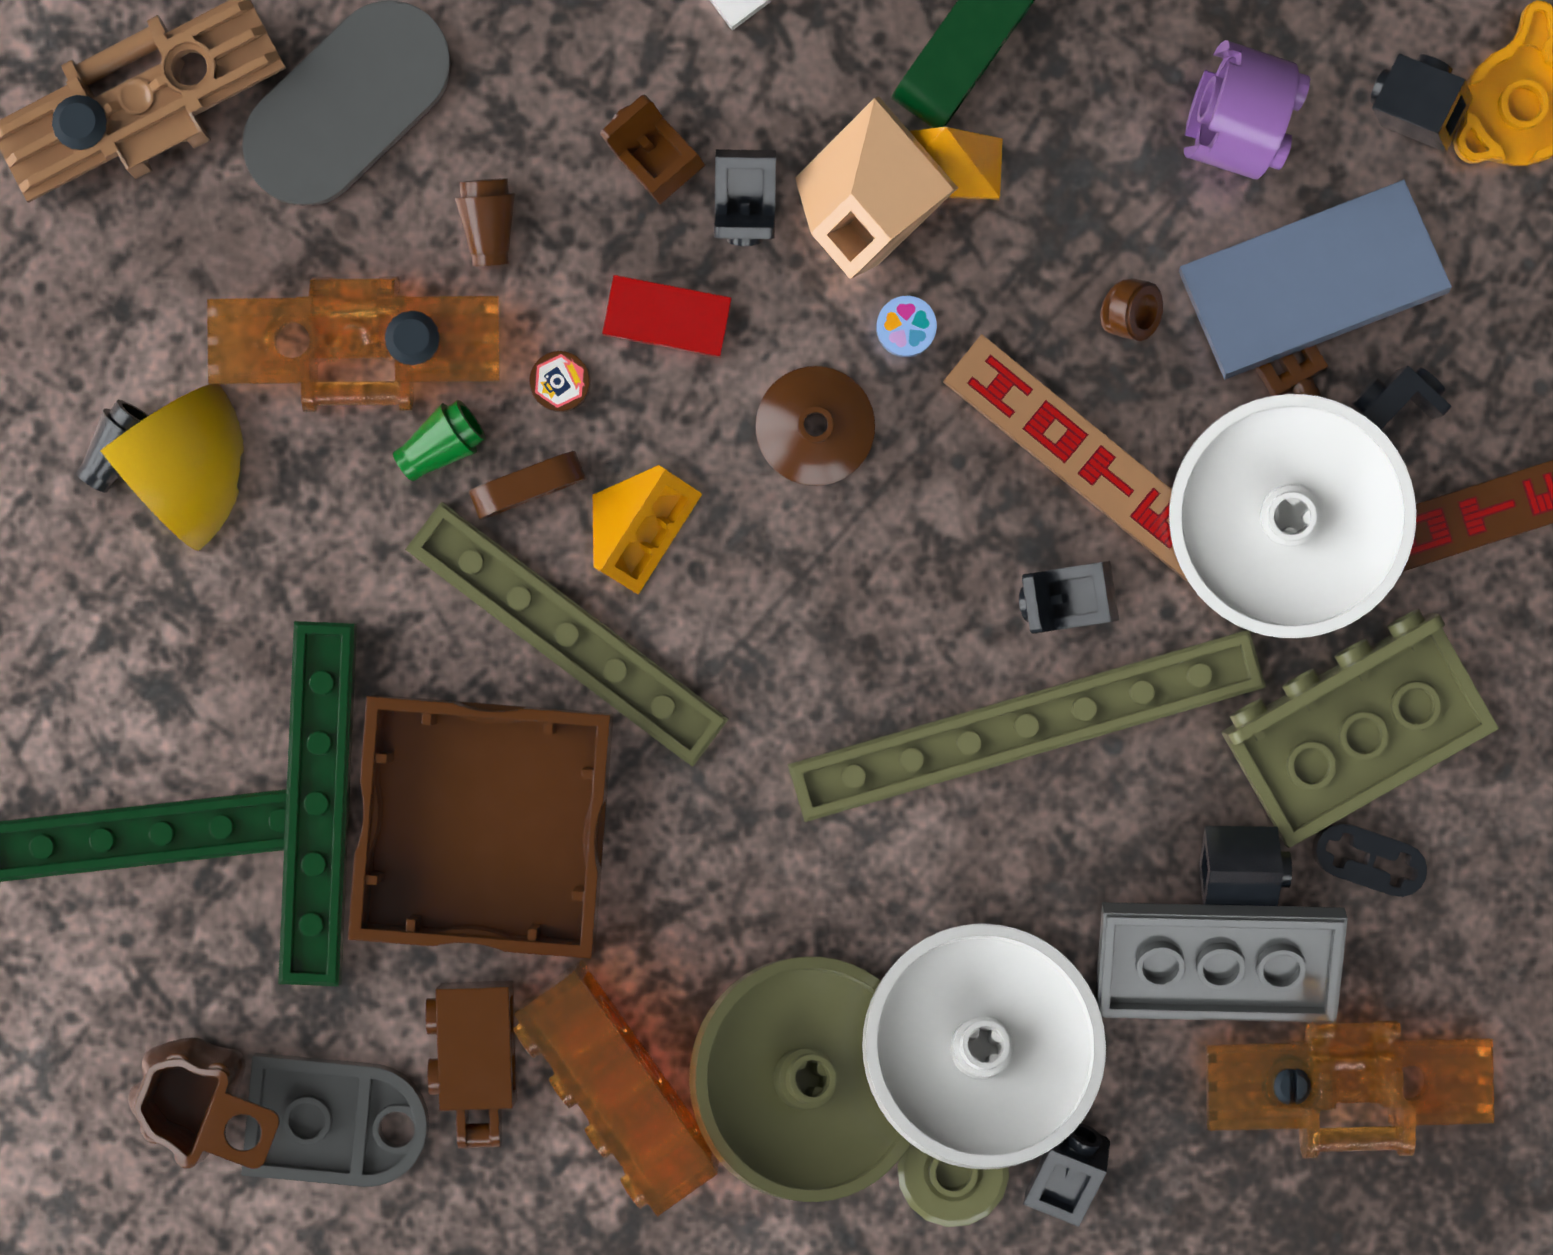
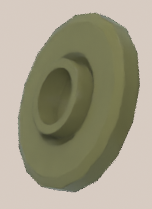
[897,1144,1009,1227]

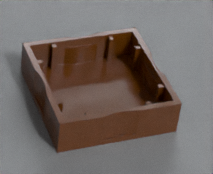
[348,695,614,959]

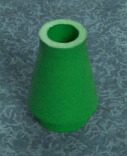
[393,400,486,482]

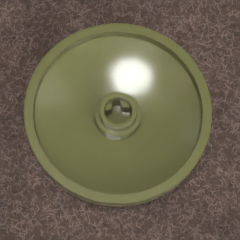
[689,956,911,1202]

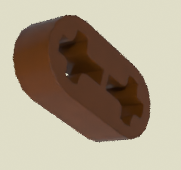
[469,451,586,520]

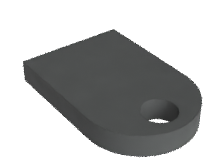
[241,1053,429,1187]

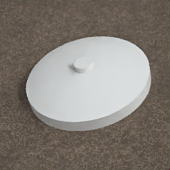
[1169,394,1416,638]
[862,924,1106,1169]

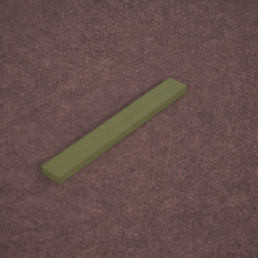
[788,630,1266,822]

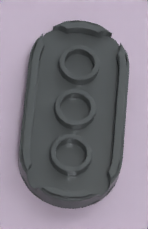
[242,0,451,206]

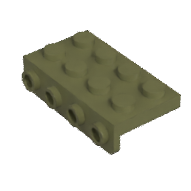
[1221,609,1499,848]

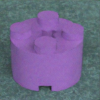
[1184,40,1310,180]

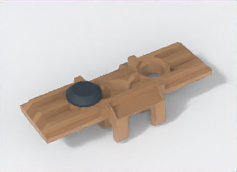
[0,0,286,202]

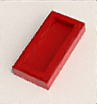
[602,275,732,358]

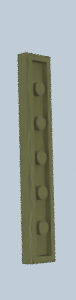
[405,502,729,767]

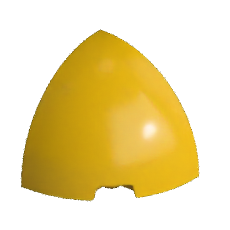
[100,383,244,551]

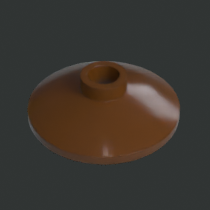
[756,366,875,486]

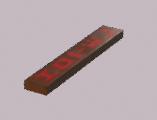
[1403,460,1553,572]

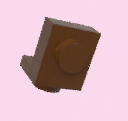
[600,95,705,204]

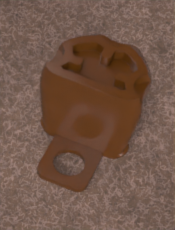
[128,1037,280,1169]

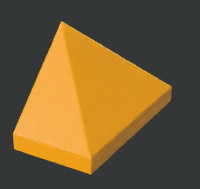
[910,127,1003,200]
[592,465,702,595]

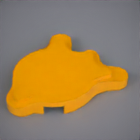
[1453,0,1553,166]

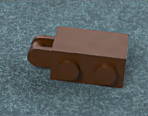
[425,980,517,1149]

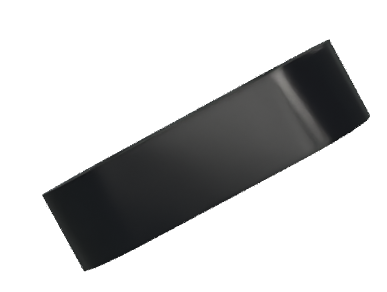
[1312,822,1428,897]

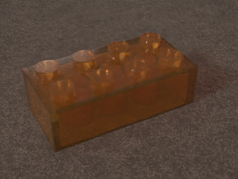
[513,959,719,1217]

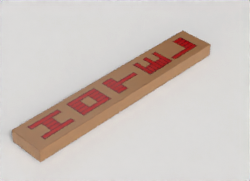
[943,334,1190,584]

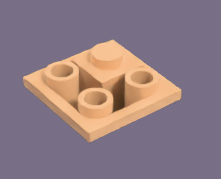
[795,96,958,279]

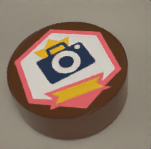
[529,351,591,412]

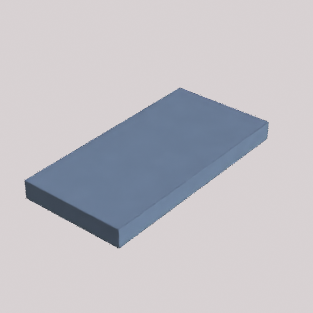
[1179,180,1452,380]

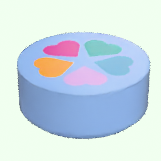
[876,296,937,357]

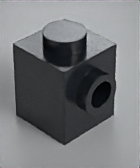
[1371,53,1473,152]
[1199,826,1292,906]

